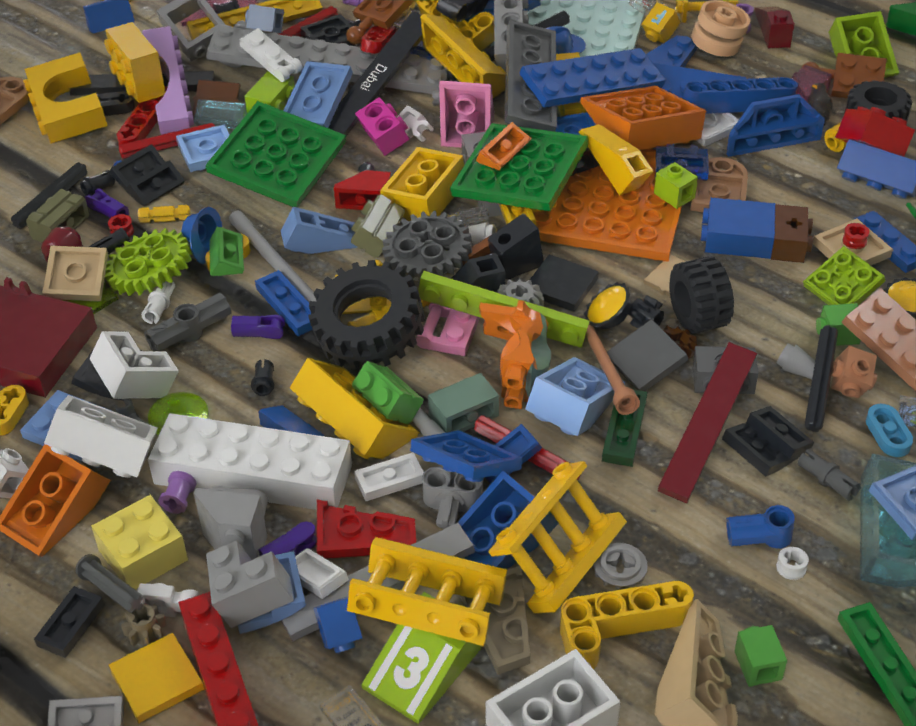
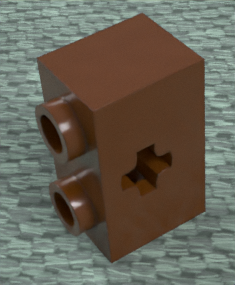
[771,204,813,263]

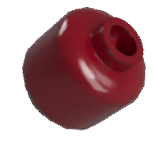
[41,227,83,263]

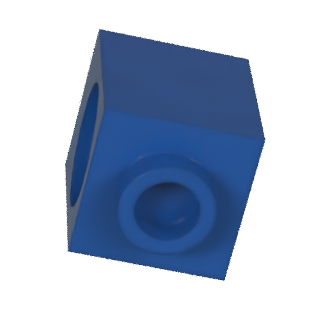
[313,597,362,653]

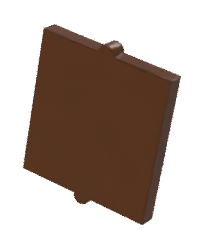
[192,80,241,122]

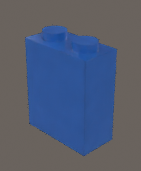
[701,197,775,259]

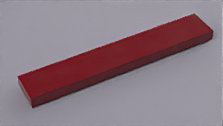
[658,342,757,504]

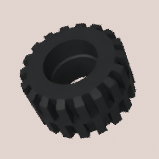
[844,80,912,126]
[669,256,734,334]

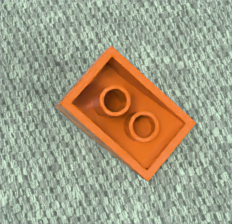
[0,444,111,557]

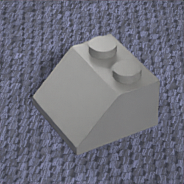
[194,488,267,560]

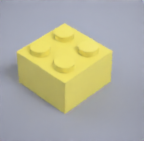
[91,495,188,590]

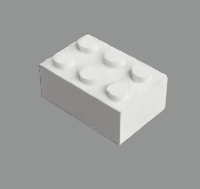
[44,395,158,478]
[486,649,620,726]

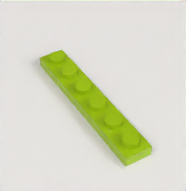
[418,271,590,348]

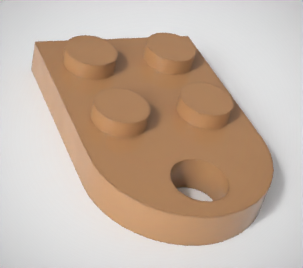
[0,77,30,125]
[690,157,748,213]

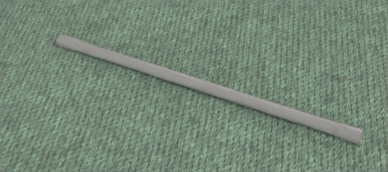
[229,210,445,437]

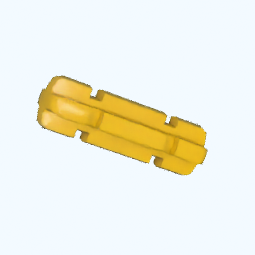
[138,205,191,223]

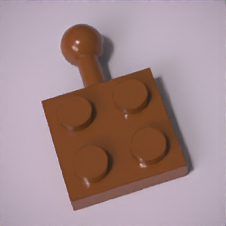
[346,0,415,45]
[800,53,887,99]

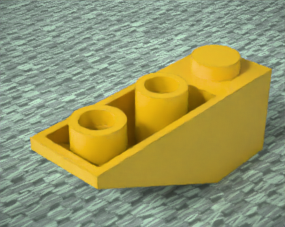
[579,124,653,195]

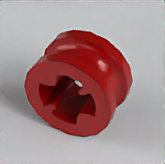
[108,214,134,237]
[842,223,870,249]

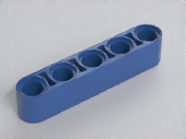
[682,77,798,114]

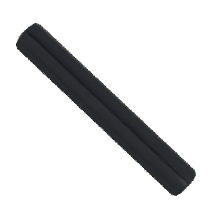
[11,162,88,229]
[804,325,838,432]

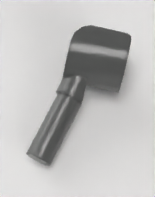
[114,398,147,424]

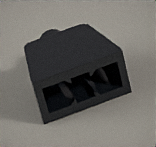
[488,213,544,279]

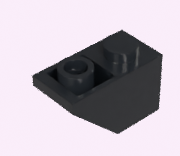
[451,253,505,293]

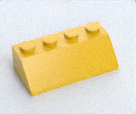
[420,14,506,98]
[290,358,420,459]

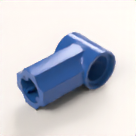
[726,505,795,549]

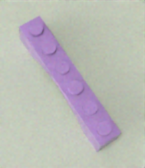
[142,26,194,135]

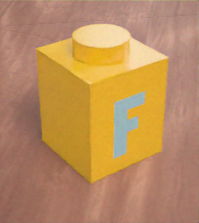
[641,2,681,43]

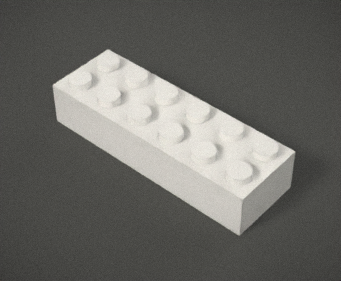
[148,413,352,510]

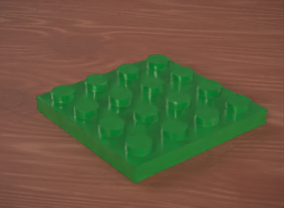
[206,101,346,208]
[450,123,589,211]

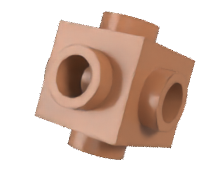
[831,345,877,398]

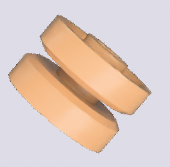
[691,0,750,57]

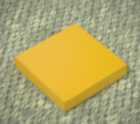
[108,632,205,723]

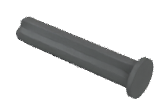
[76,554,143,613]

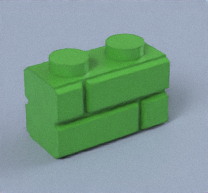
[352,361,423,424]

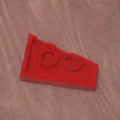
[317,499,416,558]

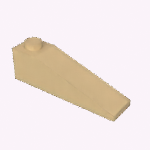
[655,599,738,726]

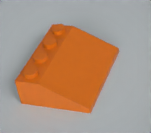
[580,86,706,151]

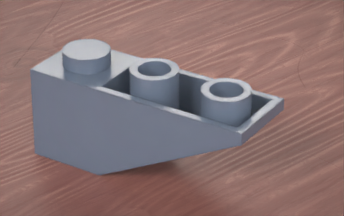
[245,4,284,33]

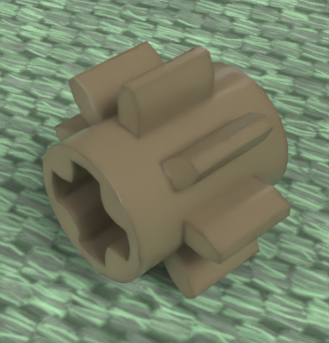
[121,604,167,646]

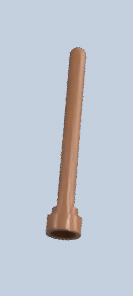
[586,323,640,415]

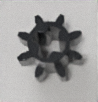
[628,295,664,329]

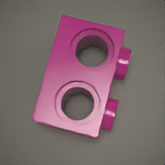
[355,97,409,156]

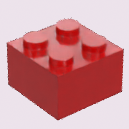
[835,106,915,157]

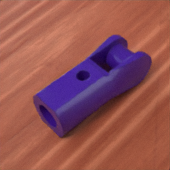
[84,188,129,218]
[231,315,285,339]
[258,522,317,557]

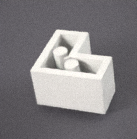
[90,331,179,399]

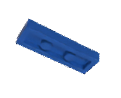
[853,211,916,273]
[255,270,313,336]

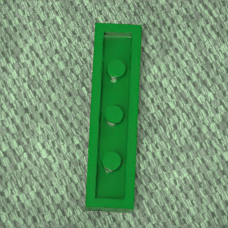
[837,602,916,726]

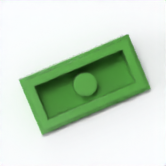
[209,226,244,276]

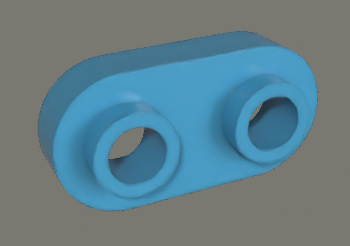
[866,404,913,457]

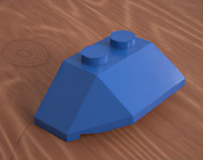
[726,94,825,157]

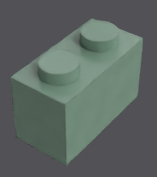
[428,373,499,433]

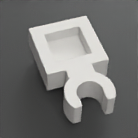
[398,105,434,141]
[138,583,199,617]

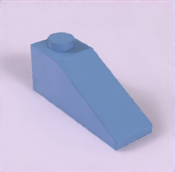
[281,207,358,254]

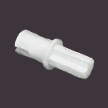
[141,282,175,324]

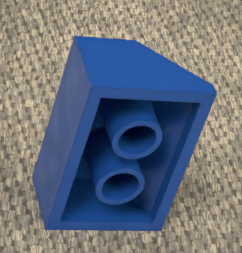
[837,139,916,199]

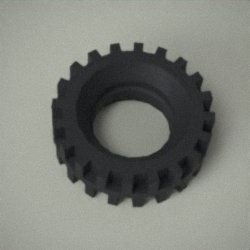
[308,260,425,371]

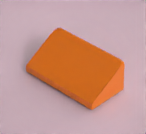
[476,122,532,170]

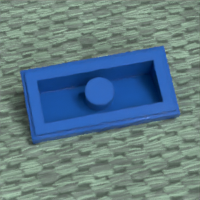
[83,0,135,33]
[258,405,324,436]

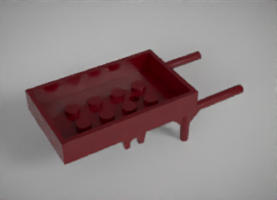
[0,277,97,398]

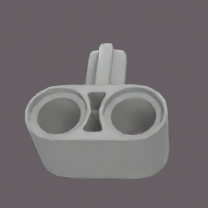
[422,466,483,529]

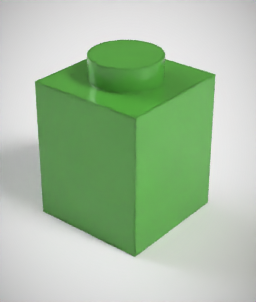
[816,303,861,346]
[734,625,787,687]

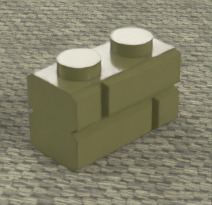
[26,189,89,243]
[351,194,405,258]

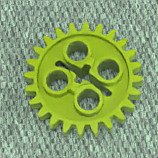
[105,228,192,296]

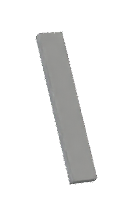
[281,522,475,642]

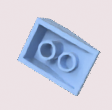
[525,357,625,436]

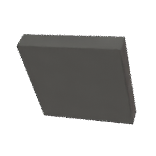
[607,319,688,391]

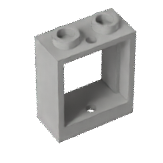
[157,0,226,62]

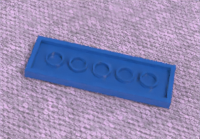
[519,48,666,108]

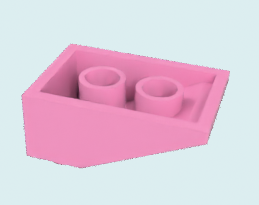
[439,81,494,148]

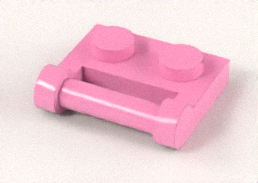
[416,303,480,356]

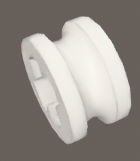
[776,547,809,580]

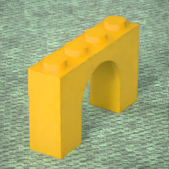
[23,52,108,144]

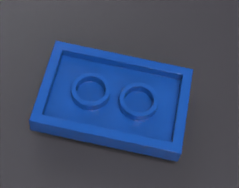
[410,430,522,482]

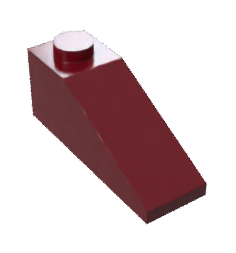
[755,6,795,48]

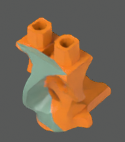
[479,300,551,409]

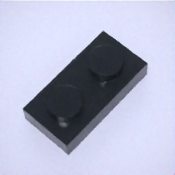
[34,586,105,658]

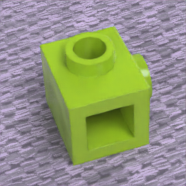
[654,162,698,209]

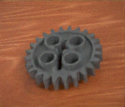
[382,211,473,283]

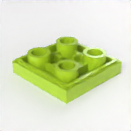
[803,246,886,305]

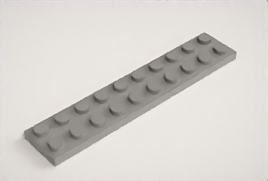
[207,25,447,94]

